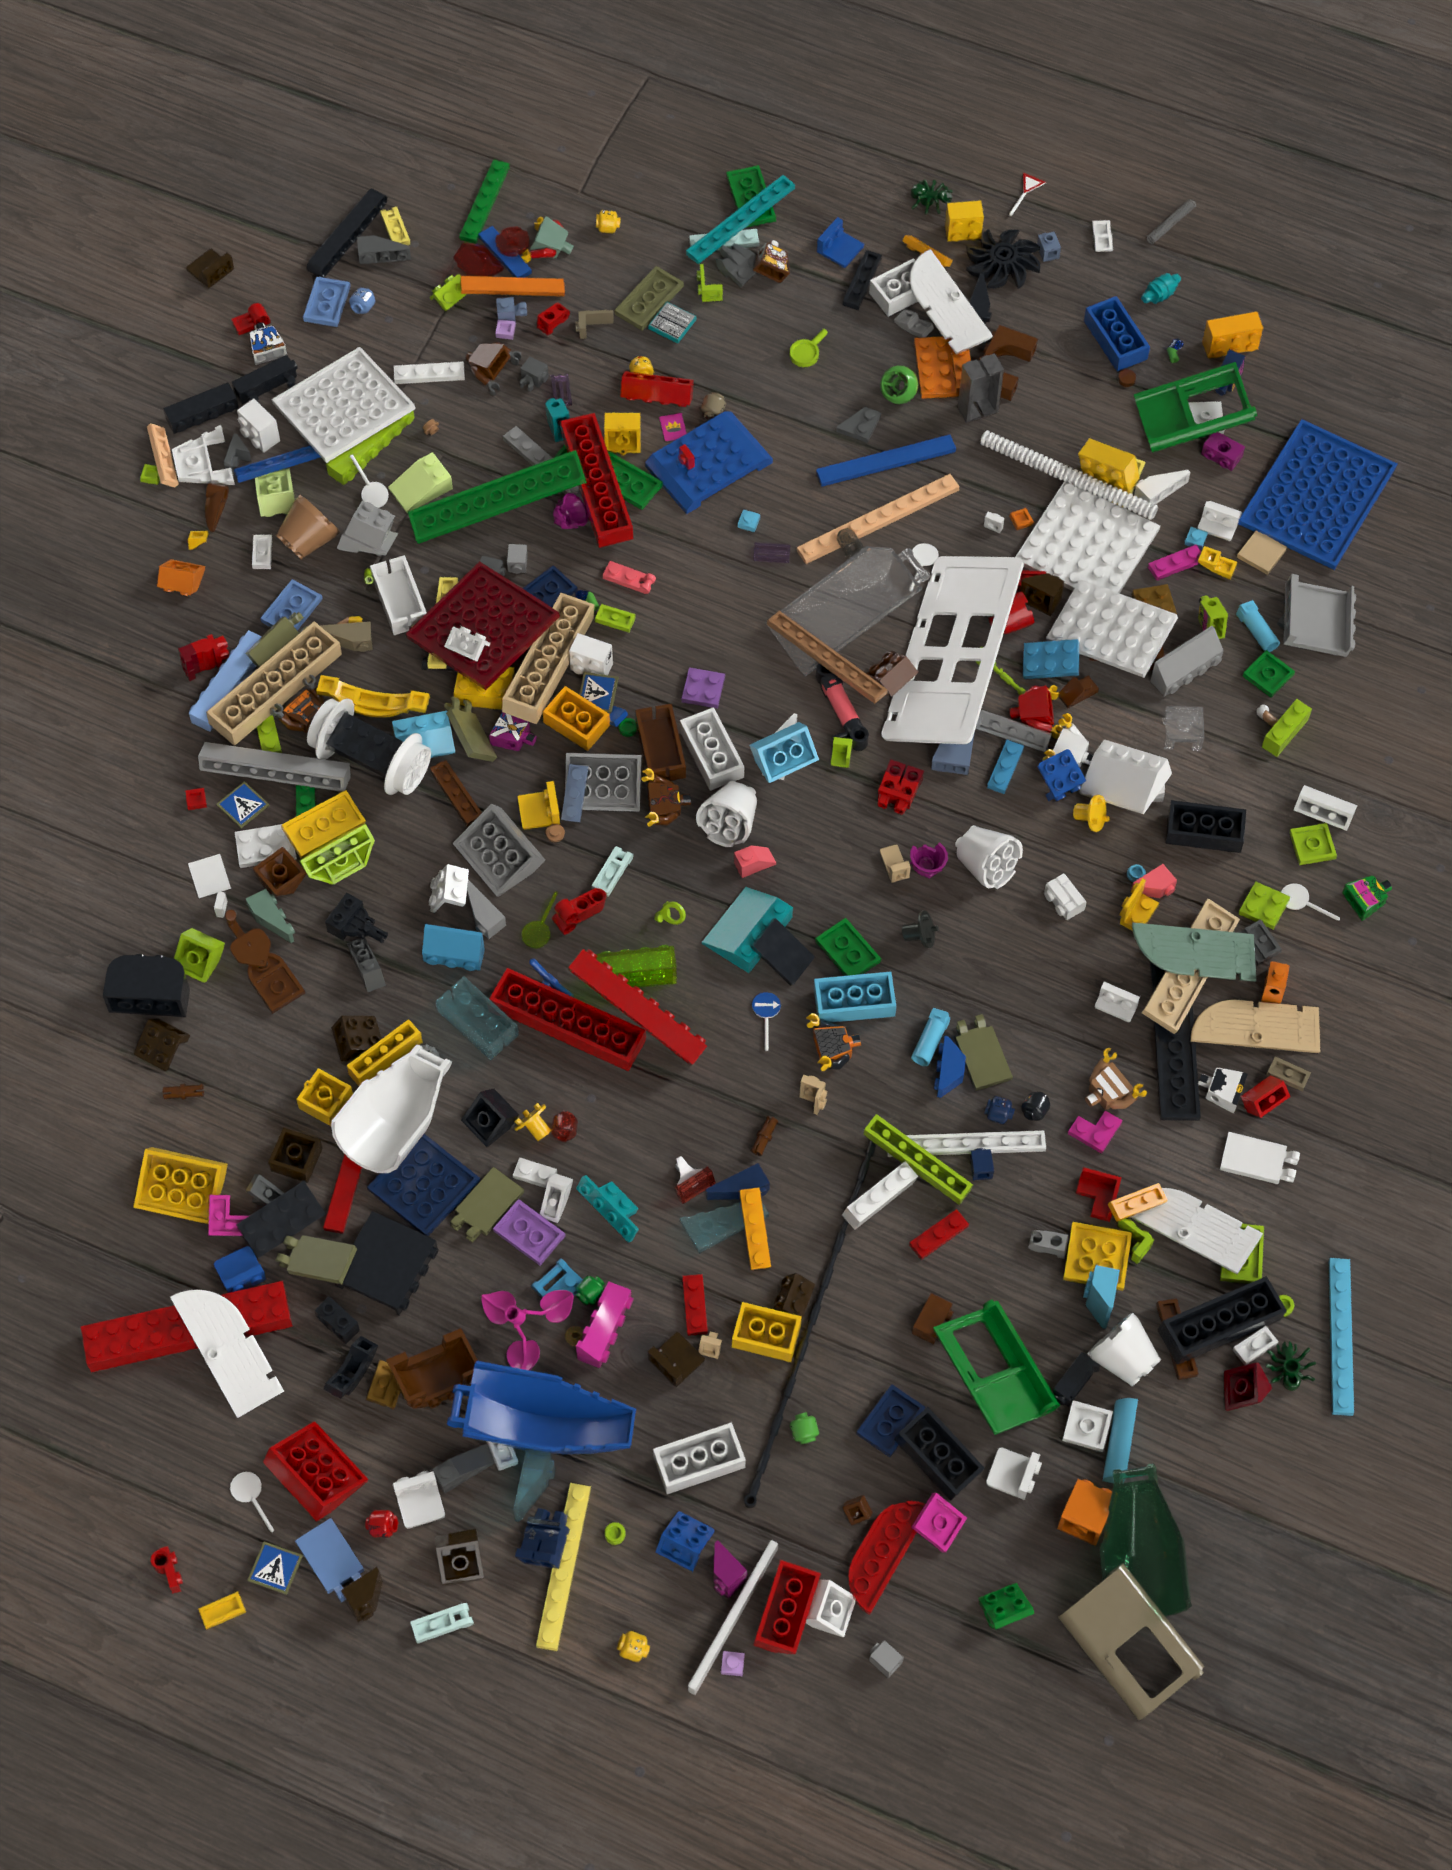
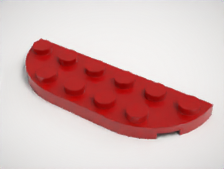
[848,1501,925,1615]

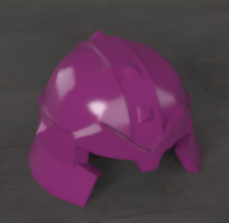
[553,493,588,529]
[910,842,948,879]

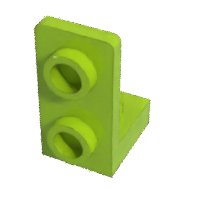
[697,264,723,302]
[1117,1218,1154,1264]

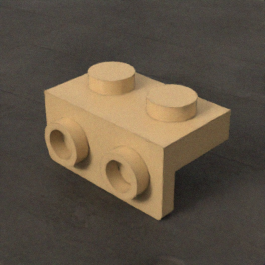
[800,1075,828,1115]

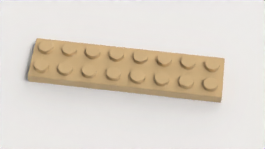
[1142,899,1240,1034]

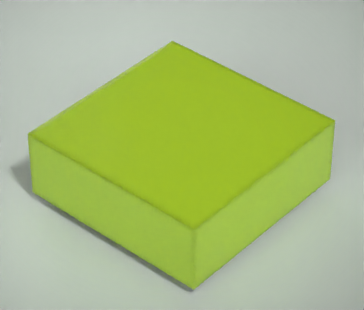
[140,464,160,485]

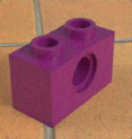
[1201,432,1245,471]

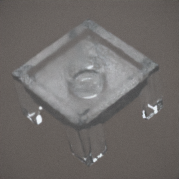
[1163,706,1204,750]

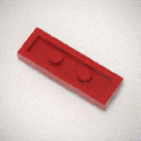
[909,1209,969,1260]
[683,1274,708,1336]

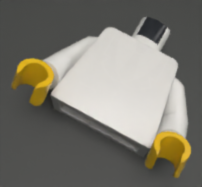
[1042,713,1093,768]

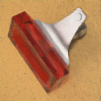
[675,1156,716,1204]

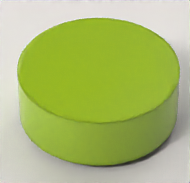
[1279,1295,1294,1316]
[604,1522,626,1545]

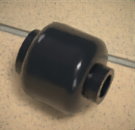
[1021,1092,1051,1121]

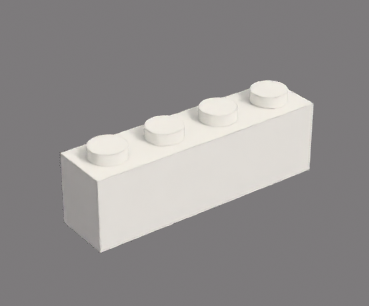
[842,1161,918,1230]

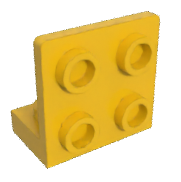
[518,781,560,830]
[1119,878,1159,931]

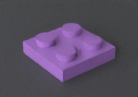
[682,667,725,709]

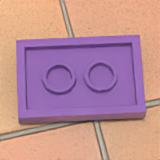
[493,1199,565,1266]

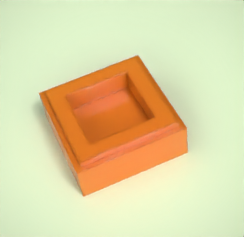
[1009,508,1034,530]

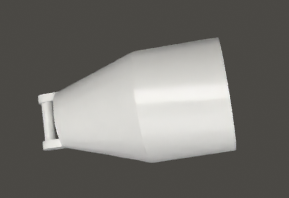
[331,1044,452,1173]

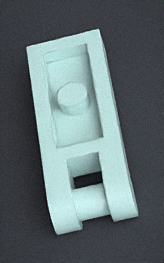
[592,846,634,897]
[410,1603,474,1644]

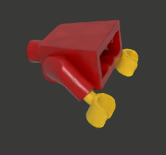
[1010,685,1063,739]

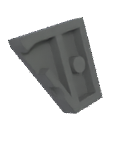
[836,407,881,443]

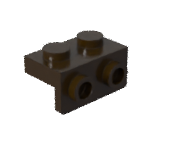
[773,1273,815,1320]

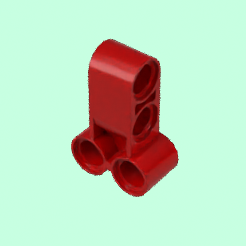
[552,888,606,935]

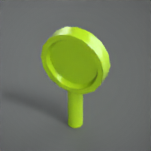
[790,329,828,367]

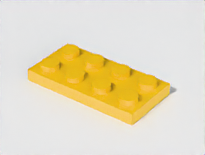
[281,790,366,858]

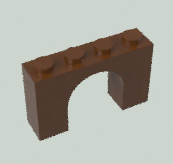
[978,325,1038,401]

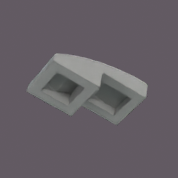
[894,309,934,338]

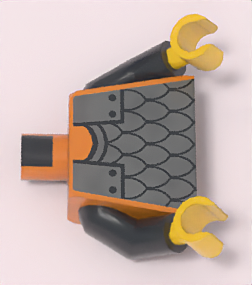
[806,1013,861,1071]

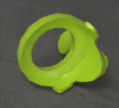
[654,901,686,925]

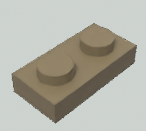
[1266,1057,1311,1092]

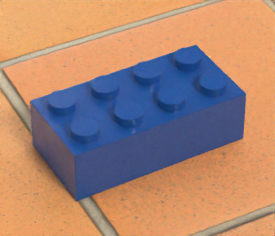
[1084,296,1150,372]

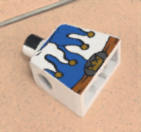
[250,323,287,365]

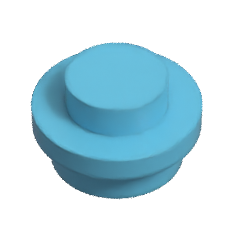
[1127,864,1146,882]

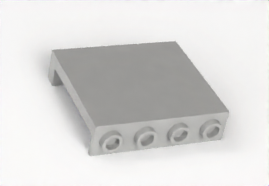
[1284,574,1356,657]

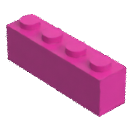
[576,1281,633,1368]

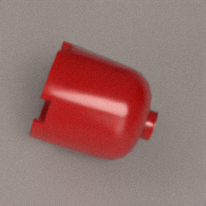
[988,591,1034,634]

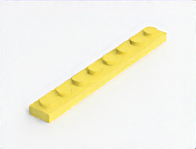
[536,1483,591,1651]

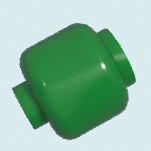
[576,1275,605,1306]

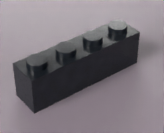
[163,382,239,434]

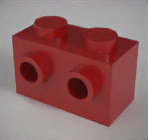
[1240,1075,1291,1118]

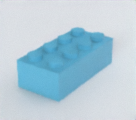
[814,972,896,1023]

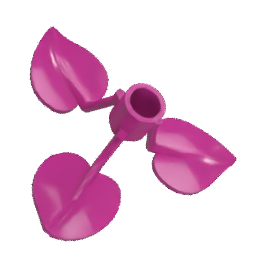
[481,1290,574,1371]

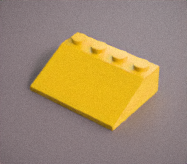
[133,1147,228,1224]

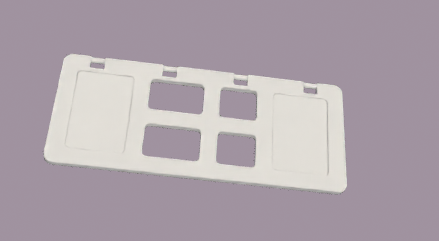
[881,556,1024,744]

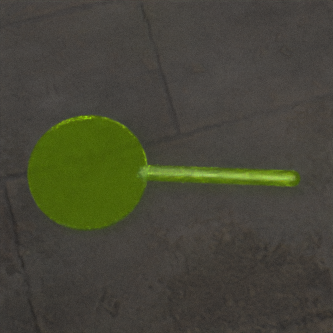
[522,891,558,948]

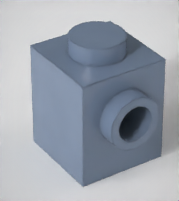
[1037,232,1061,262]

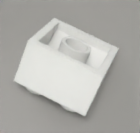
[806,1579,855,1637]

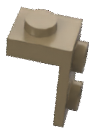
[575,310,614,339]

